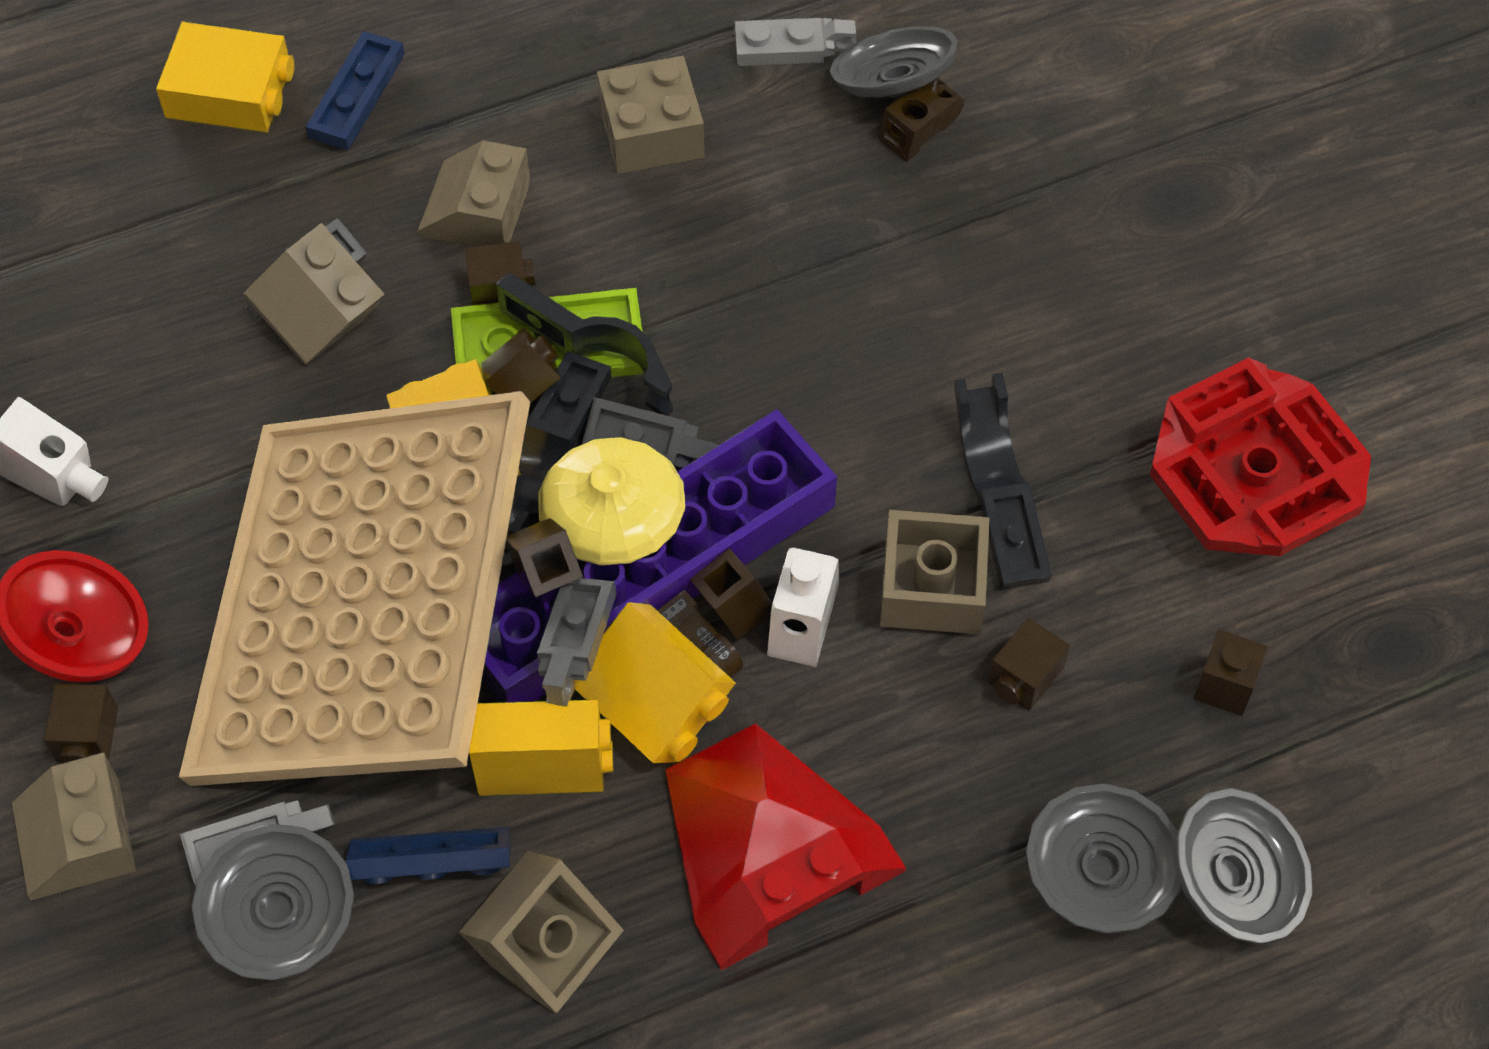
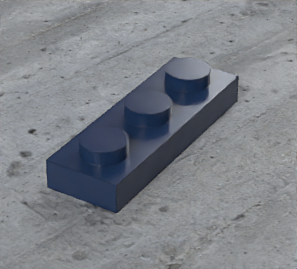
[305,31,405,150]
[346,827,511,884]

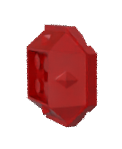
[1149,357,1371,556]

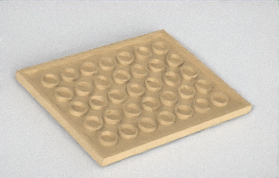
[179,391,530,786]

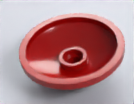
[0,550,149,682]

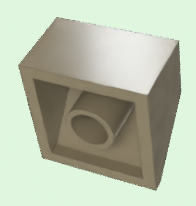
[418,140,531,247]
[243,223,385,366]
[12,753,136,901]
[459,851,624,1013]

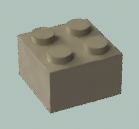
[597,56,704,174]
[880,510,990,634]

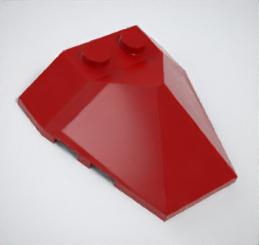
[665,723,906,971]

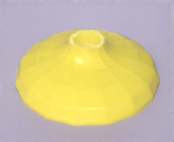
[538,437,686,566]

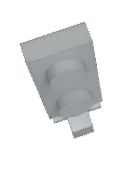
[735,18,857,66]
[180,800,335,885]

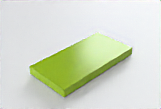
[451,288,645,391]

